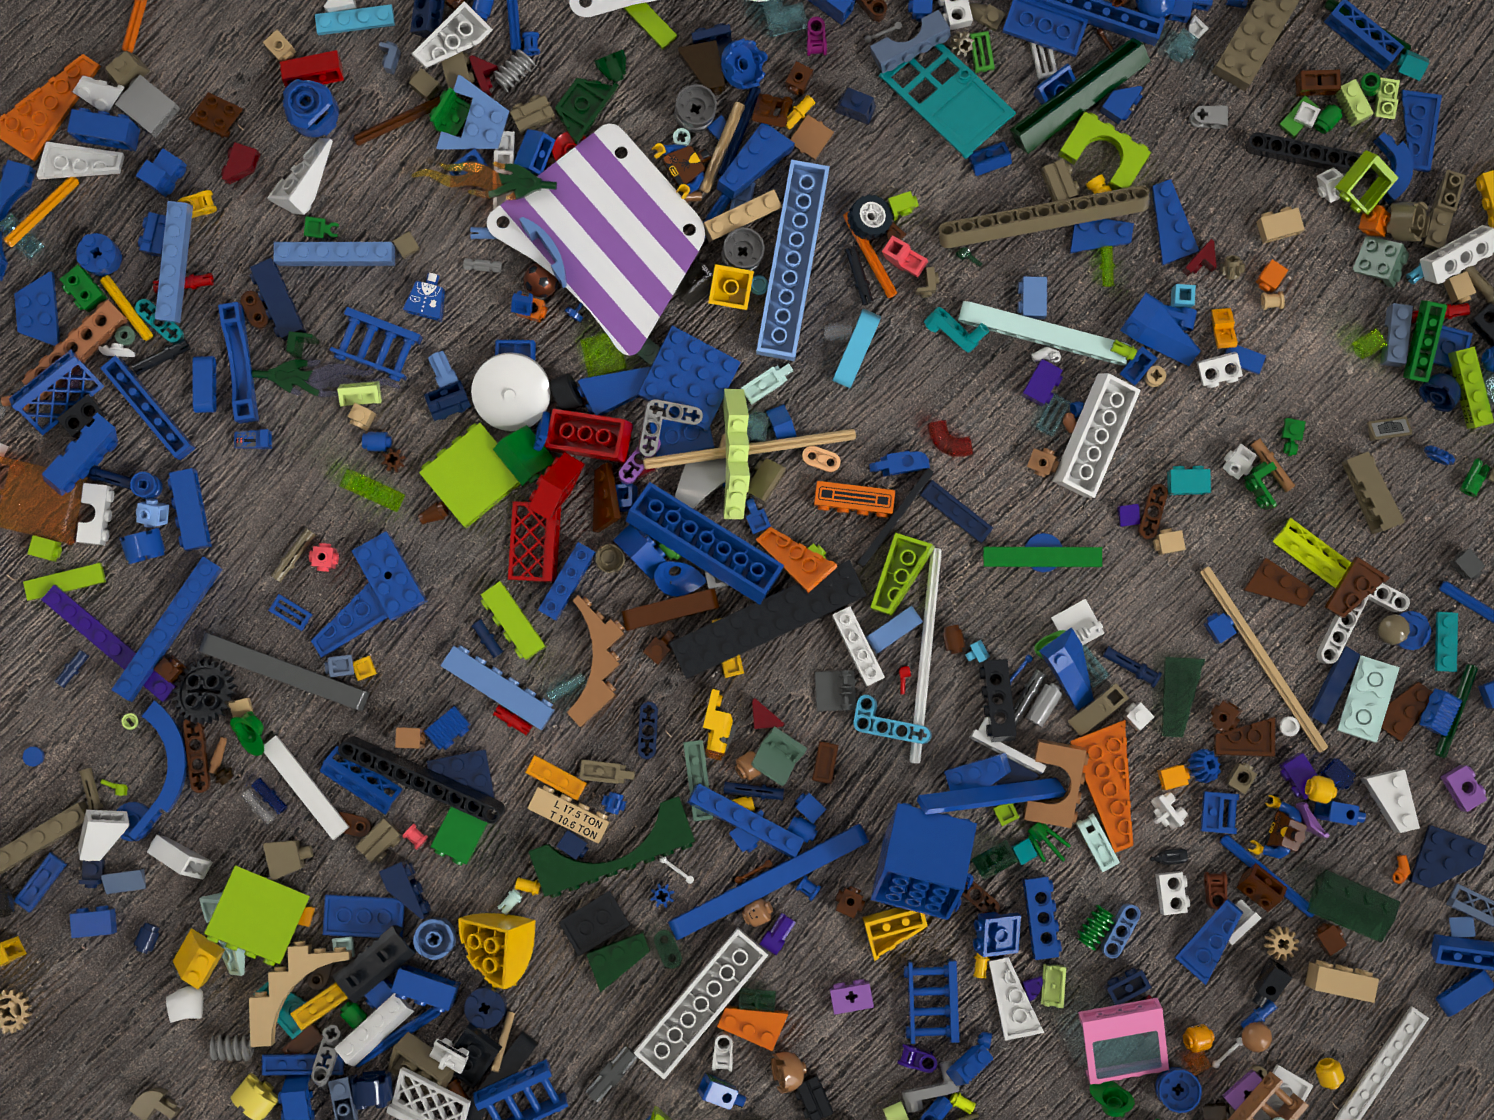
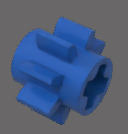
[601,791,627,815]
[650,883,674,908]

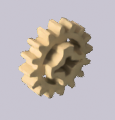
[0,989,32,1034]

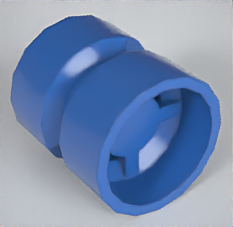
[130,472,163,499]

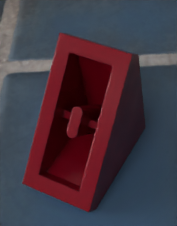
[752,698,785,729]

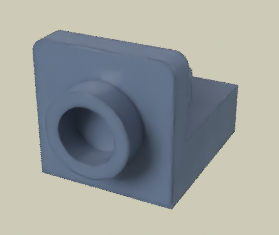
[379,41,401,75]
[325,655,354,678]

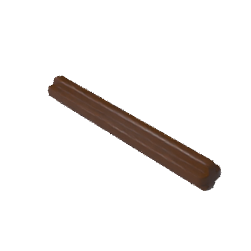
[353,96,440,145]

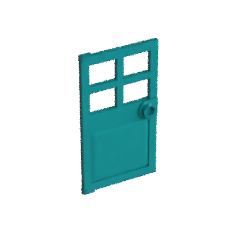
[879,44,1016,159]

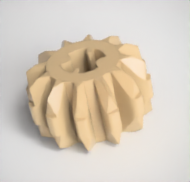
[1264,926,1299,961]

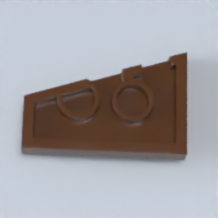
[593,463,621,533]
[1381,682,1433,742]
[1214,717,1275,757]

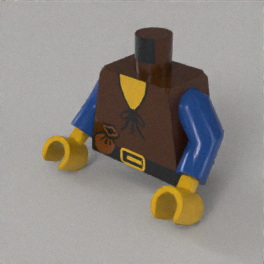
[651,143,711,199]
[1248,795,1307,859]

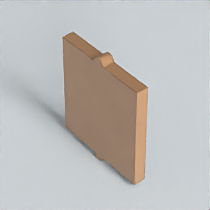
[790,115,834,160]

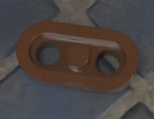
[241,291,270,329]
[339,812,372,837]

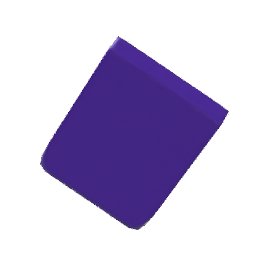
[1117,504,1140,527]

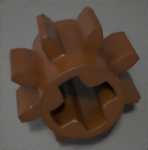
[381,448,407,473]

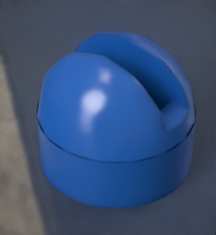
[1070,401,1085,418]
[977,1032,992,1049]

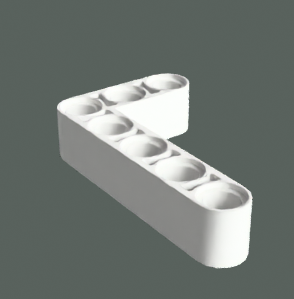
[1316,583,1410,664]

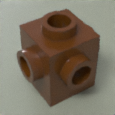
[1210,699,1243,732]
[835,886,865,918]

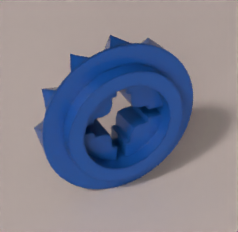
[1424,445,1455,466]

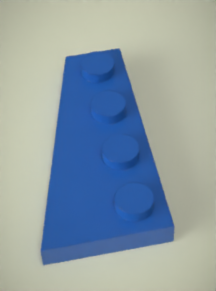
[1401,90,1442,172]
[1152,179,1199,266]
[311,583,388,658]
[1175,899,1243,985]

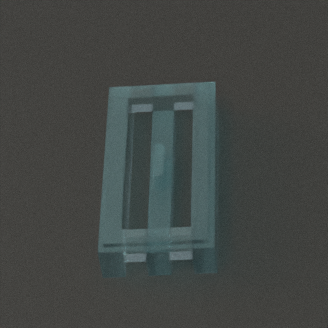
[1035,393,1071,437]
[1083,644,1109,688]

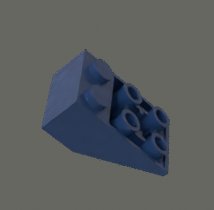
[379,860,431,919]

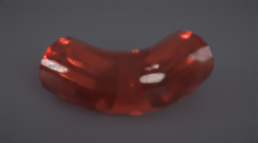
[927,420,973,457]

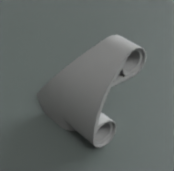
[675,451,726,509]

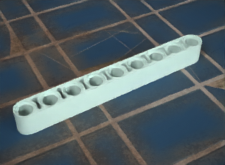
[958,301,1131,366]

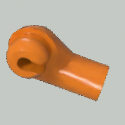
[1392,855,1410,884]

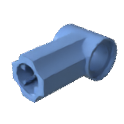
[428,351,459,388]

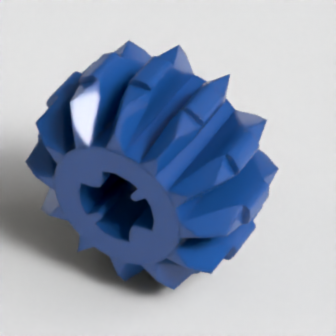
[1188,749,1221,783]

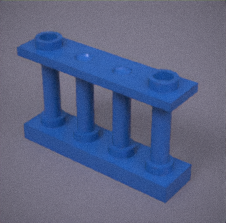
[330,307,423,382]
[904,959,959,1044]
[473,1059,568,1120]

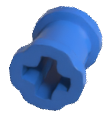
[522,32,540,56]
[795,875,821,901]

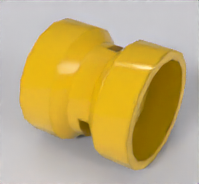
[1086,174,1112,194]

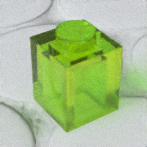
[1352,328,1387,360]

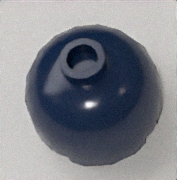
[1419,373,1461,412]

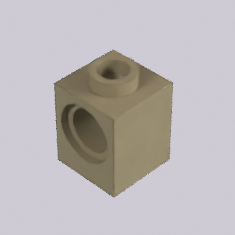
[409,68,442,101]
[1224,762,1257,795]

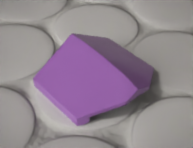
[1296,802,1330,838]

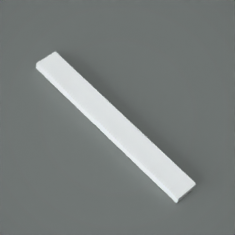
[1334,1006,1429,1120]

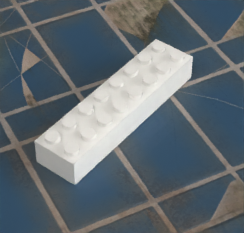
[634,927,768,1079]

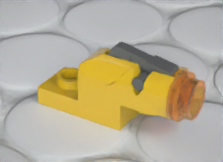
[703,689,736,761]

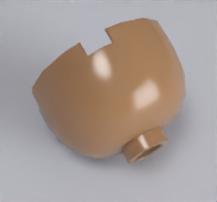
[771,1052,807,1094]

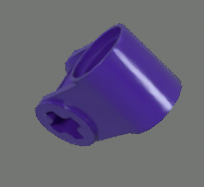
[897,1043,937,1073]

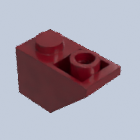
[221,142,261,184]

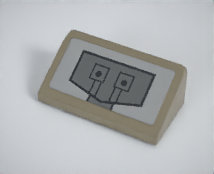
[1367,416,1412,441]

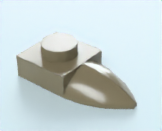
[969,3,1006,32]

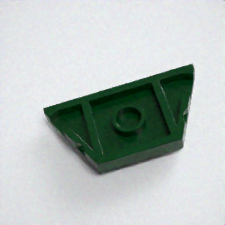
[555,78,619,145]

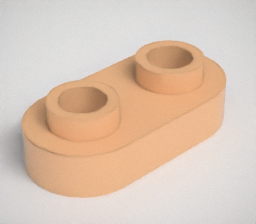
[802,446,841,473]

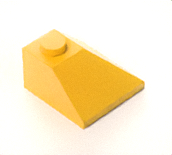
[708,264,754,310]

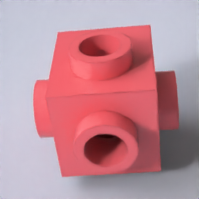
[309,543,339,572]

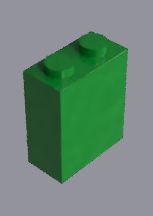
[493,425,555,486]
[431,807,489,866]

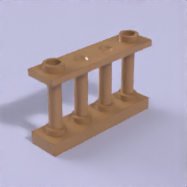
[1228,1071,1309,1120]

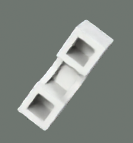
[76,483,114,546]

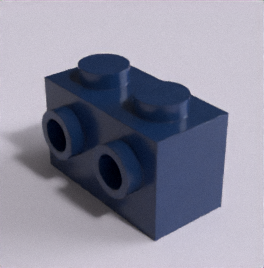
[1104,967,1152,1005]

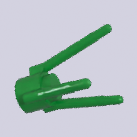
[1028,822,1071,862]

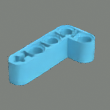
[832,309,881,388]
[854,695,932,744]

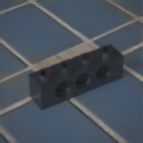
[979,659,1017,743]

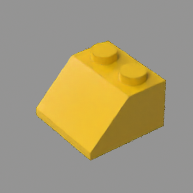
[173,929,225,989]

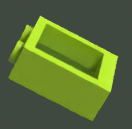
[1335,150,1398,215]

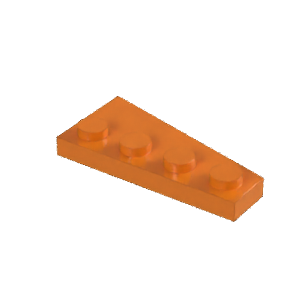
[756,527,838,593]

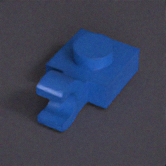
[745,498,771,534]

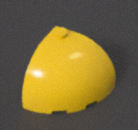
[458,913,536,989]

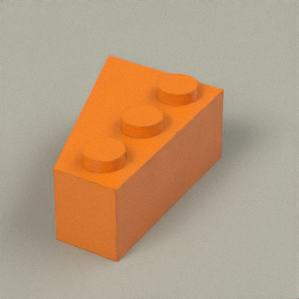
[717,1005,788,1051]

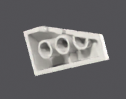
[412,1,493,68]
[267,138,333,215]

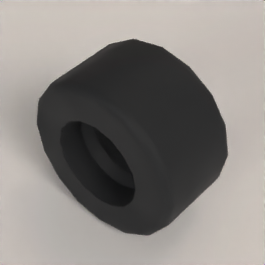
[550,373,582,411]

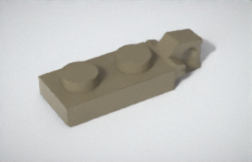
[579,759,636,784]

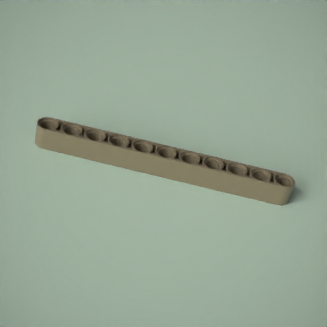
[939,186,1150,248]

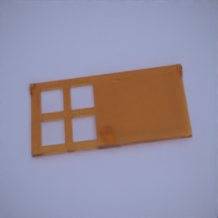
[0,456,88,545]

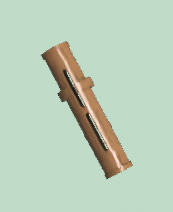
[1250,438,1295,493]

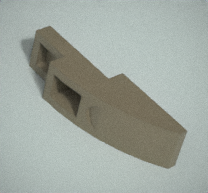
[1422,170,1466,250]

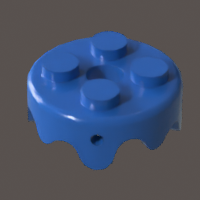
[721,38,768,89]

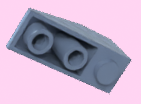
[328,1075,359,1120]

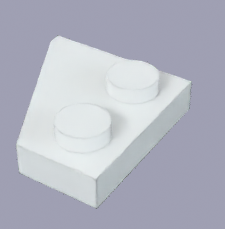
[72,76,125,112]

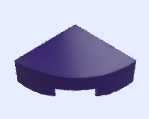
[1022,976,1043,1002]

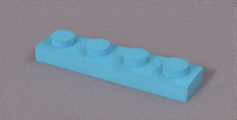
[315,4,395,35]

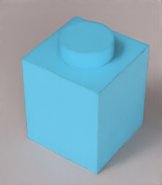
[1171,284,1196,308]

